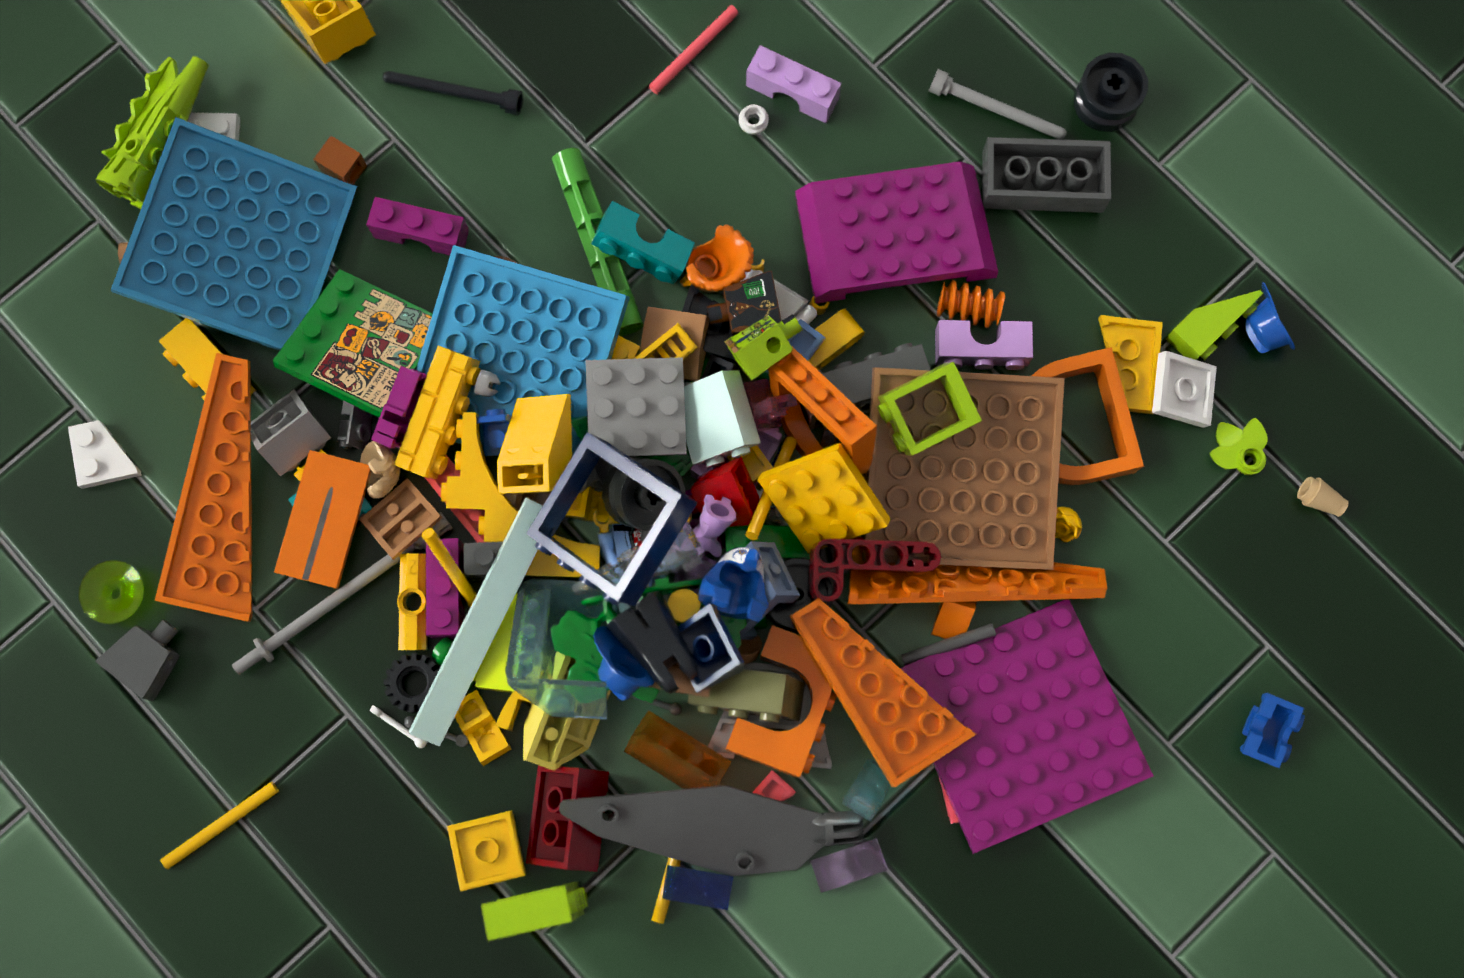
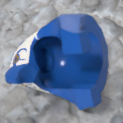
[698,547,769,622]

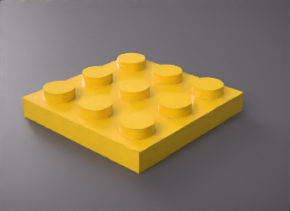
[757,443,891,553]

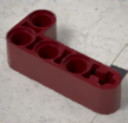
[809,539,941,602]

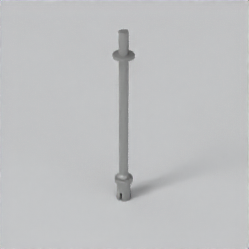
[232,512,453,675]

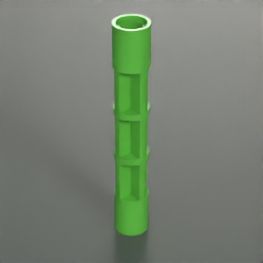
[552,148,644,336]

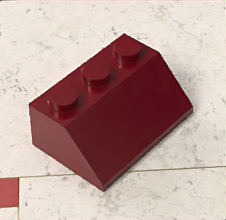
[526,765,609,872]

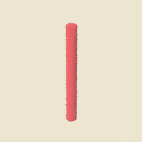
[649,5,739,94]

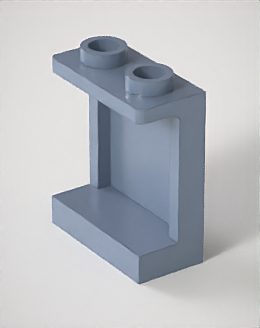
[740,541,800,640]

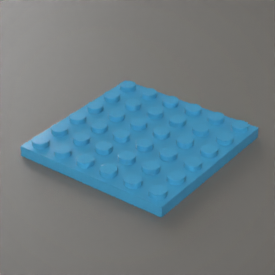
[111,117,357,351]
[416,245,630,456]

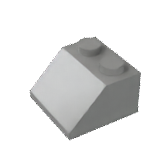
[251,389,331,477]

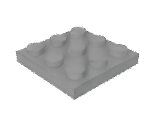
[585,357,687,458]

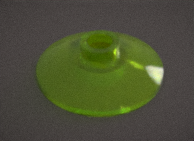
[79,560,144,624]

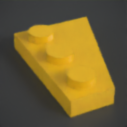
[1098,315,1163,415]

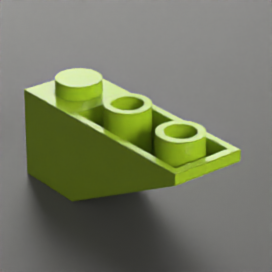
[1165,290,1263,361]

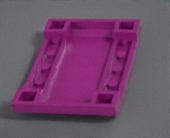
[795,161,998,304]

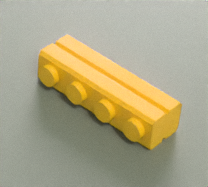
[394,346,481,479]

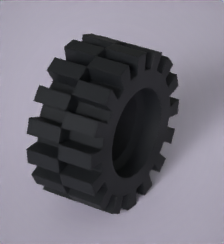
[383,653,441,713]

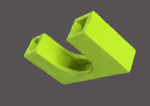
[482,881,588,941]

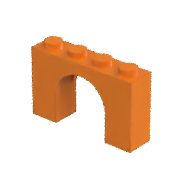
[726,625,837,778]

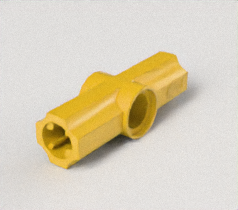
[397,553,428,650]

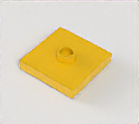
[447,810,526,892]

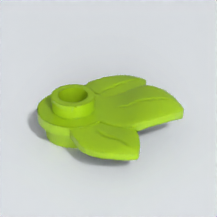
[1210,418,1268,475]

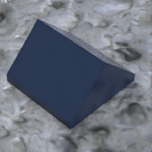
[678,603,744,693]

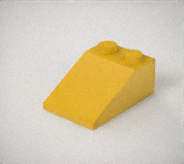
[279,0,376,64]

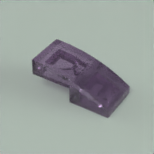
[810,838,888,893]

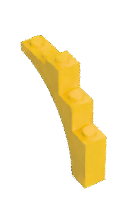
[441,412,600,577]

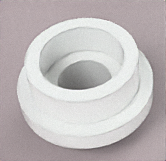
[739,104,769,135]

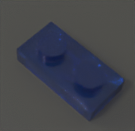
[662,865,733,910]

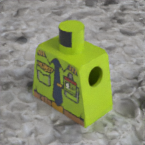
[724,314,802,380]

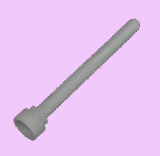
[929,69,1066,139]

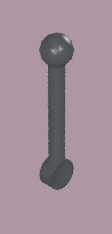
[629,695,682,715]
[404,715,469,747]

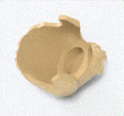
[360,441,400,498]

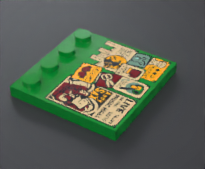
[273,269,433,418]

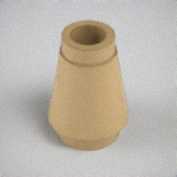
[1297,477,1349,517]

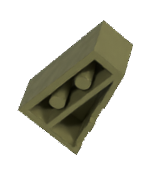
[687,670,805,723]

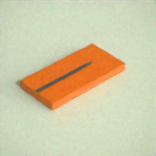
[274,450,372,589]

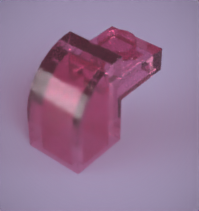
[743,378,798,432]

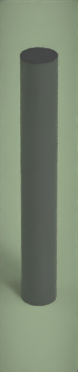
[901,623,996,666]

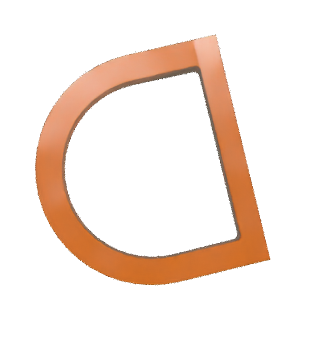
[768,347,877,476]
[1032,347,1144,485]

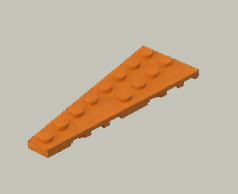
[155,353,252,622]
[848,537,1107,604]

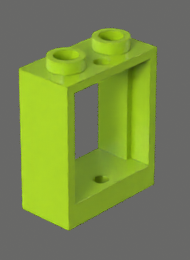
[877,362,982,456]

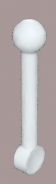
[369,705,427,748]

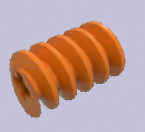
[937,280,1005,328]

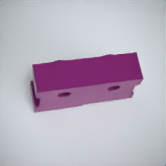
[371,366,427,449]

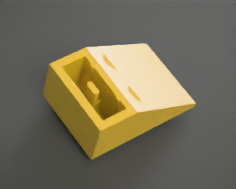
[497,394,572,494]

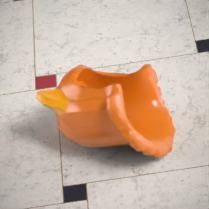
[680,224,754,293]

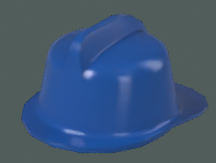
[1246,282,1295,353]
[594,626,655,701]

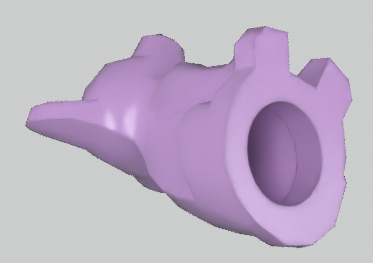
[681,495,736,557]

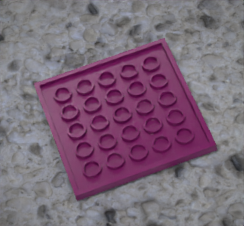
[900,599,1153,854]

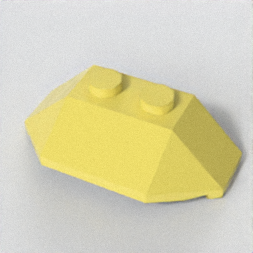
[523,652,611,771]

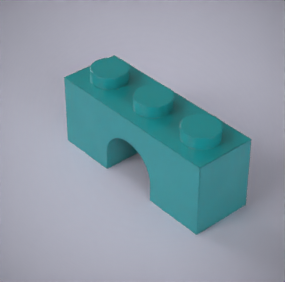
[591,201,695,285]

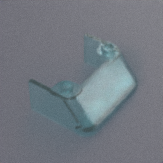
[505,579,618,719]

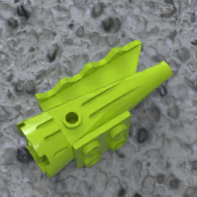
[95,56,209,209]

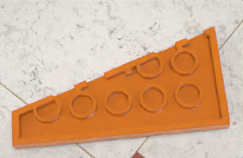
[789,598,976,787]

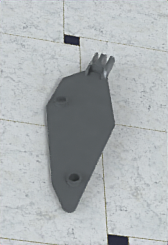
[559,785,864,876]

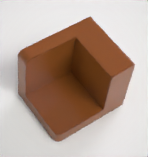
[313,136,367,185]

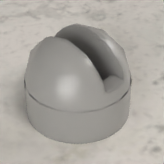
[474,369,500,397]

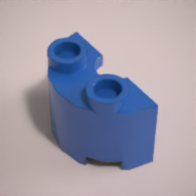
[1240,693,1304,768]

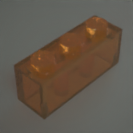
[624,710,732,789]

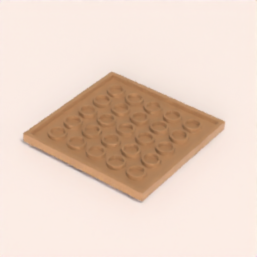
[862,367,1065,570]

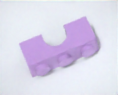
[746,45,841,123]
[935,320,1033,370]

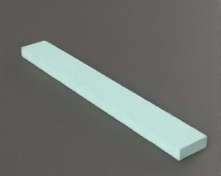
[409,497,543,747]

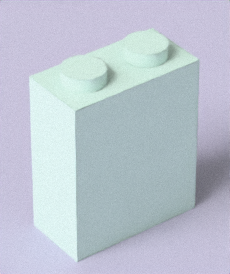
[684,370,761,468]

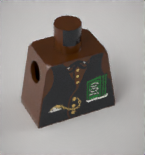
[707,270,782,334]

